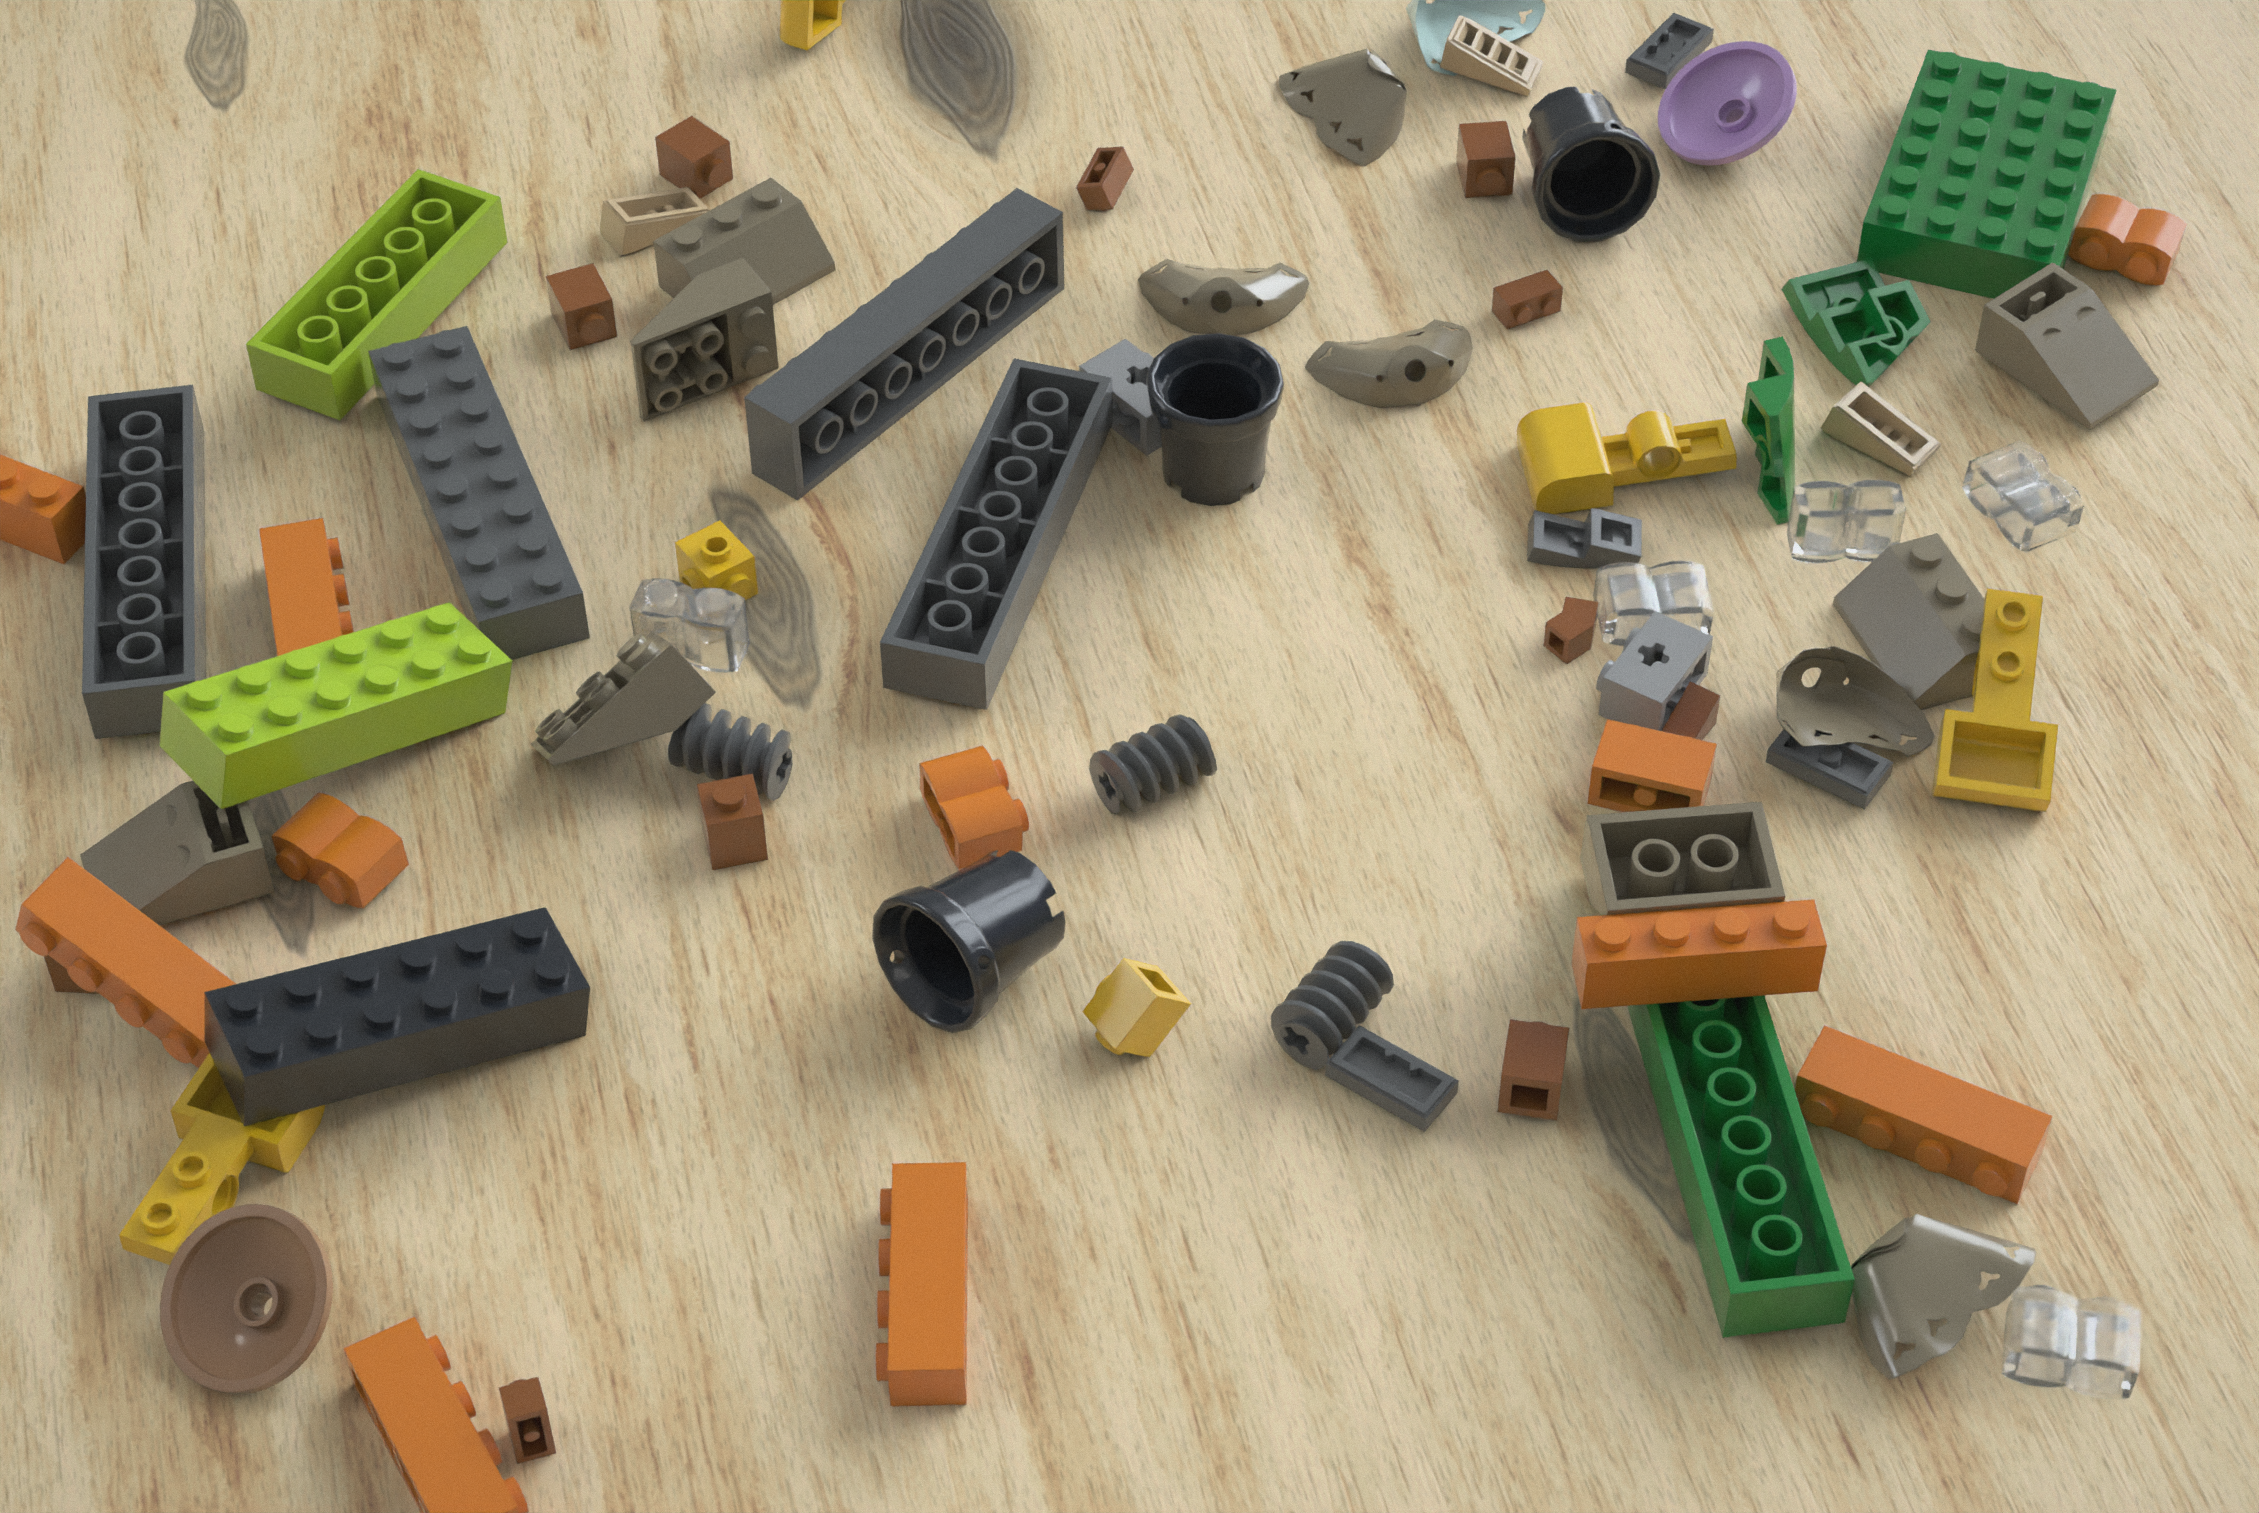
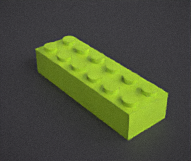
[246,169,508,420]
[160,602,512,809]

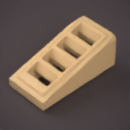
[1440,15,1543,97]
[600,187,710,255]
[1821,382,1941,476]

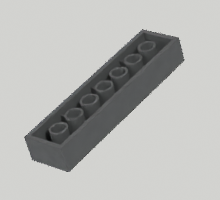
[744,188,1065,501]
[368,326,590,660]
[880,358,1113,710]
[82,385,206,739]

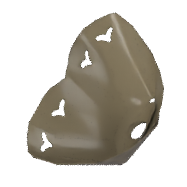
[1279,48,1407,166]
[1138,259,1309,336]
[1305,320,1473,408]
[1776,646,1935,757]
[1851,1214,2036,1380]

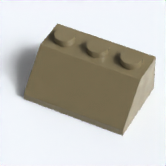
[653,178,836,305]
[1833,533,1984,710]
[1580,801,1785,915]

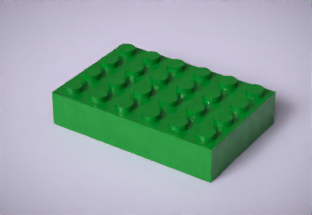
[1857,49,2117,299]

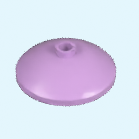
[1658,41,1797,165]

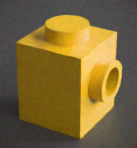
[675,520,758,616]
[1082,958,1191,1057]

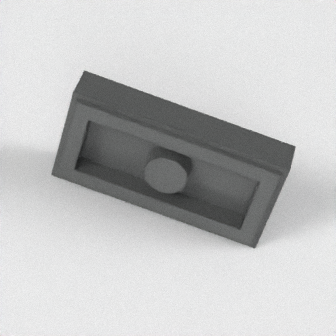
[1766,724,1893,810]

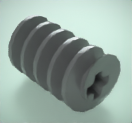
[668,703,792,801]
[1089,714,1217,814]
[1271,941,1394,1070]

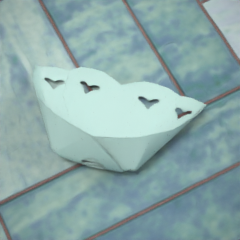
[1406,0,1545,76]

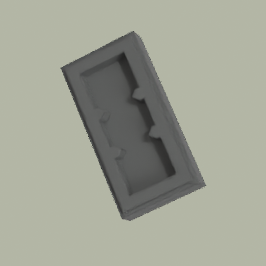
[1625,13,1714,89]
[1325,1025,1459,1132]

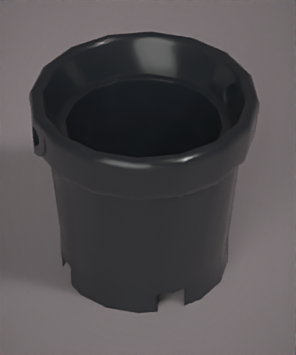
[1522,87,1660,242]
[1146,333,1284,506]
[872,850,1066,1033]

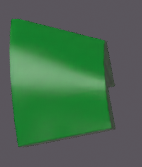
[1781,258,1931,387]
[1742,336,1795,525]

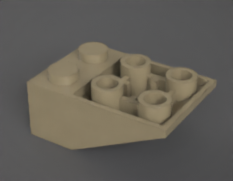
[630,258,779,422]
[1975,263,2159,430]
[531,631,716,766]
[80,781,275,926]

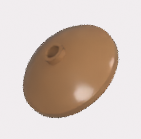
[160,1204,333,1394]

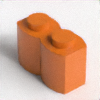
[2068,194,2187,285]
[919,745,1029,869]
[271,793,409,908]

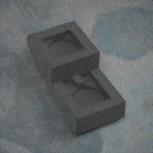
[1527,508,1642,569]

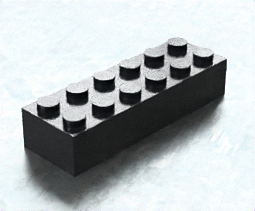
[204,907,590,1126]

